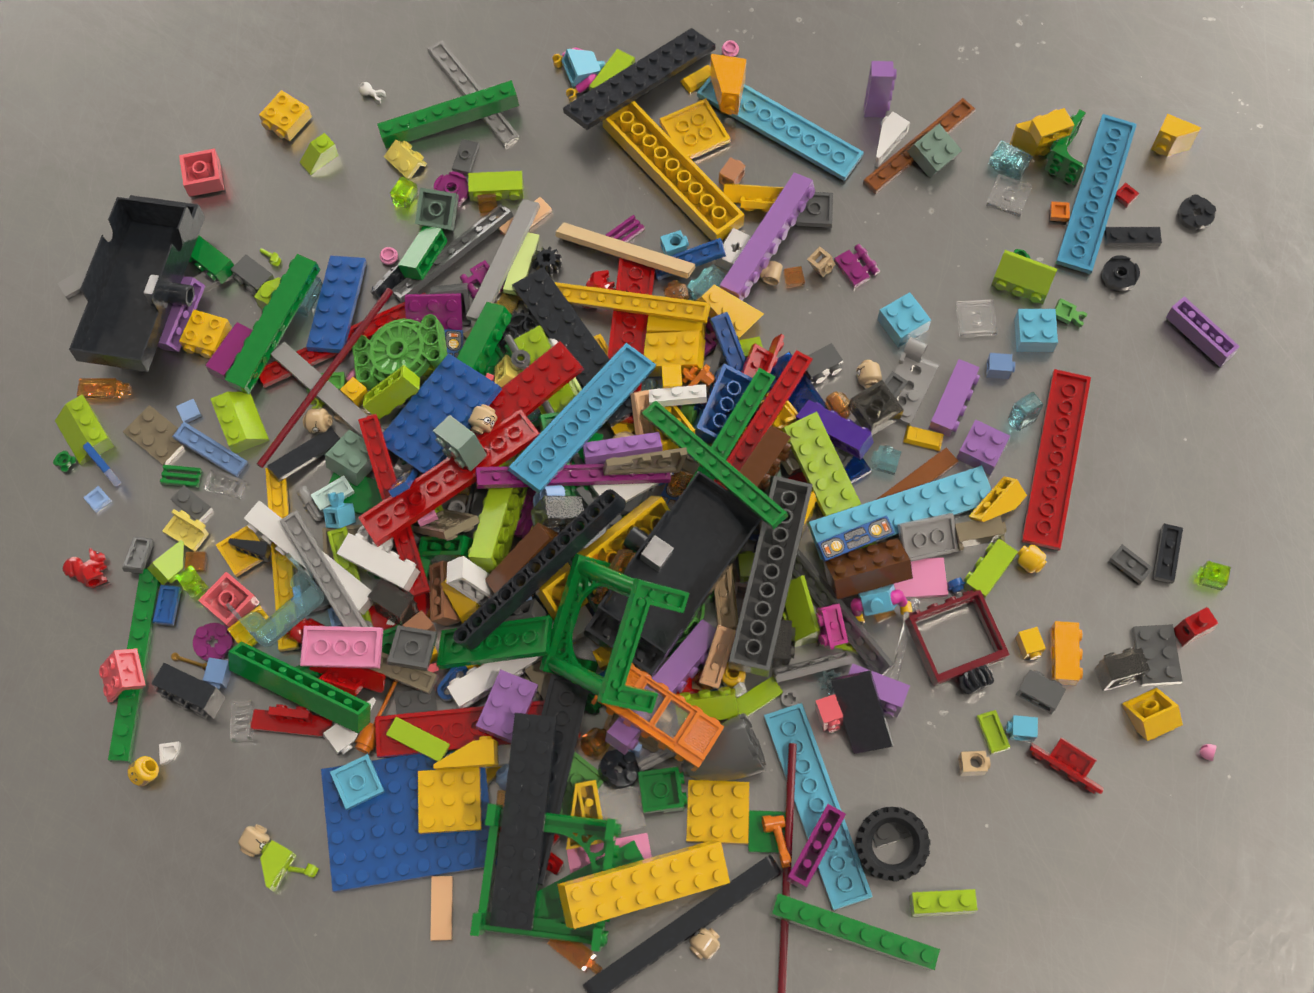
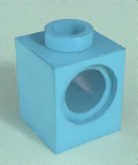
[660,230,689,256]
[1006,715,1038,742]

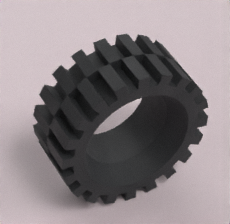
[856,807,931,882]

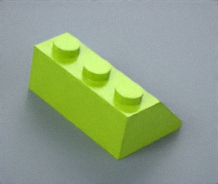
[991,250,1057,304]
[210,391,270,454]
[55,394,115,465]
[782,575,820,647]

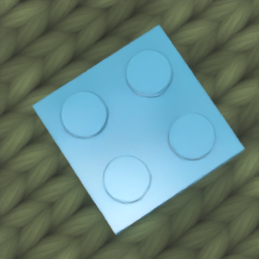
[330,754,385,810]

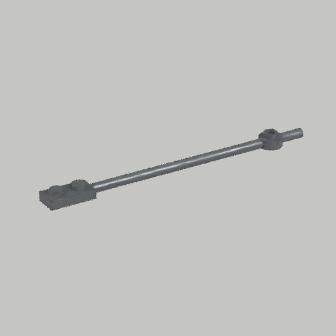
[504,334,622,529]

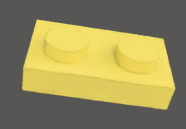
[384,140,427,179]
[162,509,209,552]

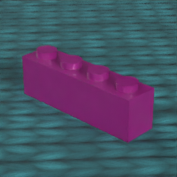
[787,804,846,891]

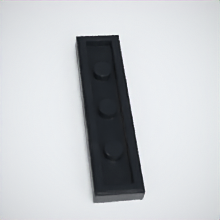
[267,427,340,482]

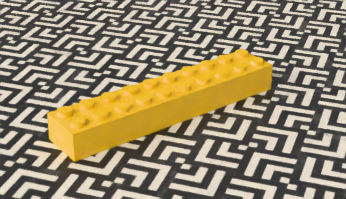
[602,101,745,241]

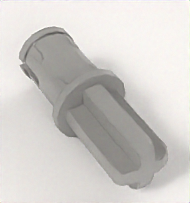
[296,486,324,521]

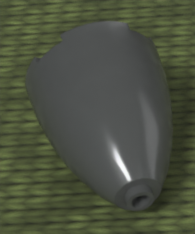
[681,713,766,781]

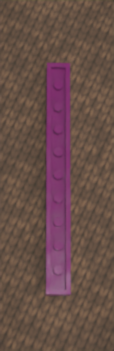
[475,464,671,489]

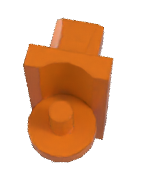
[682,364,715,386]

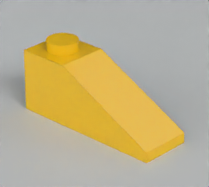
[969,476,1027,522]
[433,736,499,770]

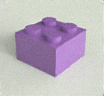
[956,419,1010,476]

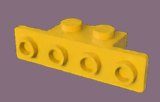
[723,184,784,212]

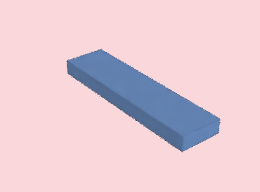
[172,422,248,478]

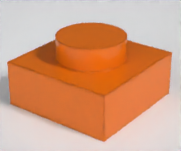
[1050,201,1070,222]

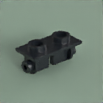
[370,265,406,298]

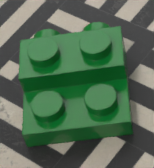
[638,766,688,814]

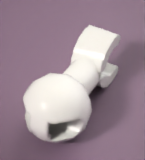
[358,82,386,104]

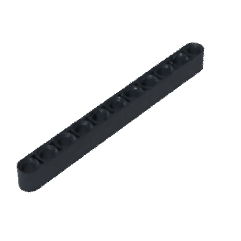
[453,489,626,650]
[582,854,783,993]

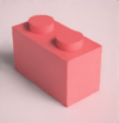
[815,694,843,733]

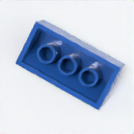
[693,363,753,444]

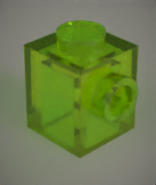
[390,177,419,209]
[1197,561,1231,591]
[175,565,208,598]

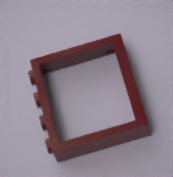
[905,590,1010,687]

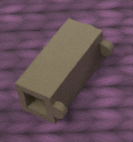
[955,516,1006,551]

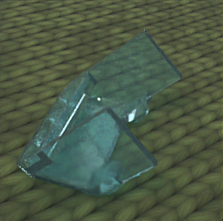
[226,552,324,647]

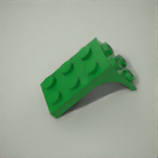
[1045,110,1086,185]

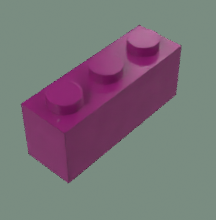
[205,322,253,383]

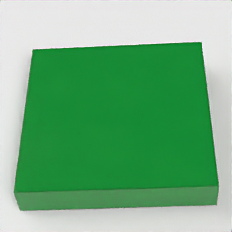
[748,810,786,854]

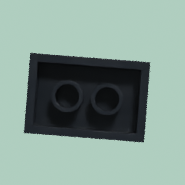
[151,663,226,719]

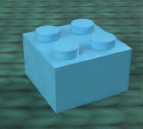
[877,292,931,348]
[1014,309,1058,352]

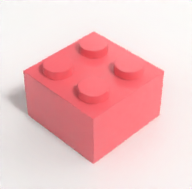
[179,149,224,197]
[198,572,260,628]

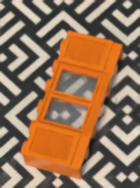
[591,663,724,772]

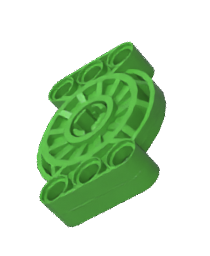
[353,314,448,390]

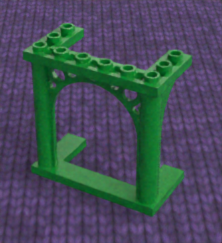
[539,554,690,713]
[470,804,622,952]

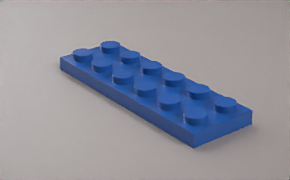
[306,255,367,353]

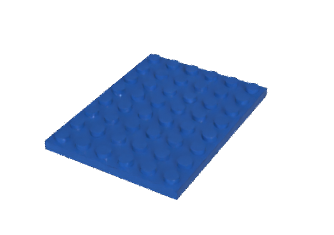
[321,751,497,893]

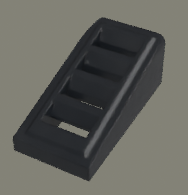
[228,538,272,562]

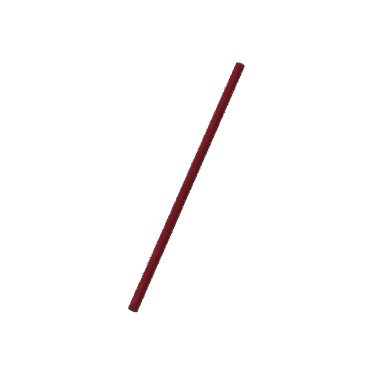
[257,288,393,468]
[777,743,797,993]

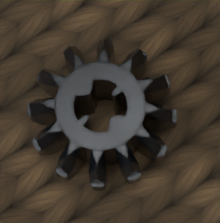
[532,246,562,278]
[958,665,994,694]

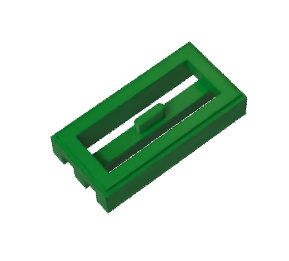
[160,465,202,488]

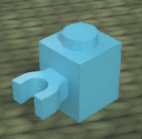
[323,492,356,528]

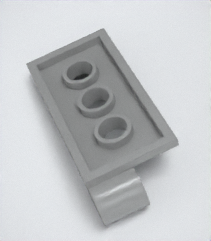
[884,337,940,426]

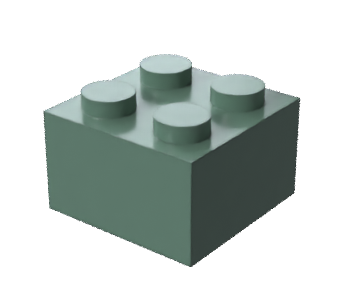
[907,124,962,178]
[415,188,459,231]
[433,415,487,472]
[325,430,373,486]

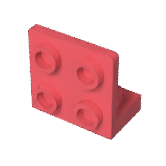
[99,649,145,703]

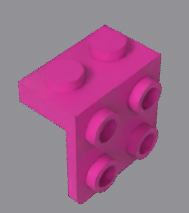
[816,603,848,650]

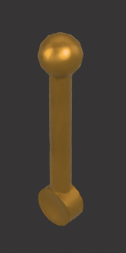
[171,653,207,670]

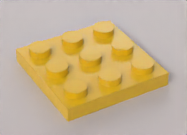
[659,98,730,159]
[418,767,482,834]
[686,780,749,845]

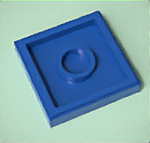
[83,442,122,487]

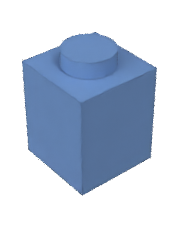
[986,353,1015,379]
[203,657,231,690]

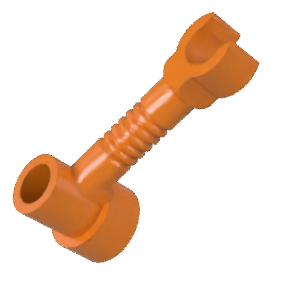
[761,815,791,868]

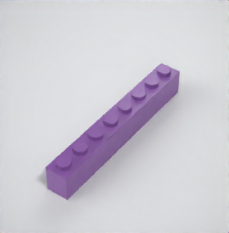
[720,172,815,301]
[605,619,716,755]

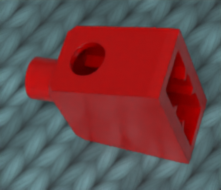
[1174,607,1218,647]

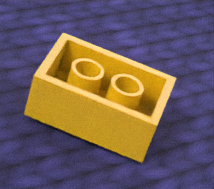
[644,330,706,377]

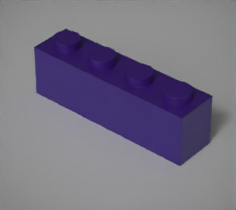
[796,400,874,460]

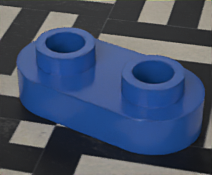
[437,666,468,701]

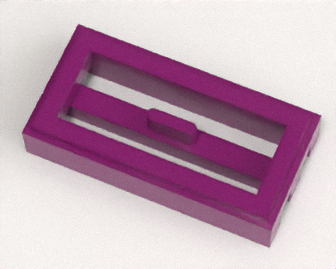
[605,215,645,242]

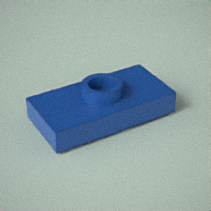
[153,585,181,626]

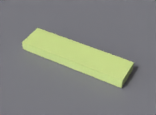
[503,232,540,296]

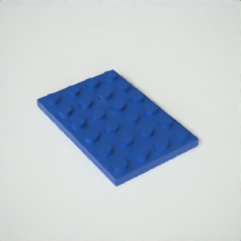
[383,353,502,474]

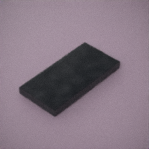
[831,670,894,754]

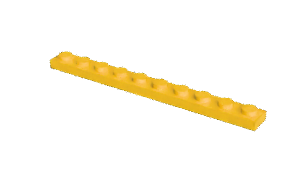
[554,282,711,323]
[265,468,300,652]

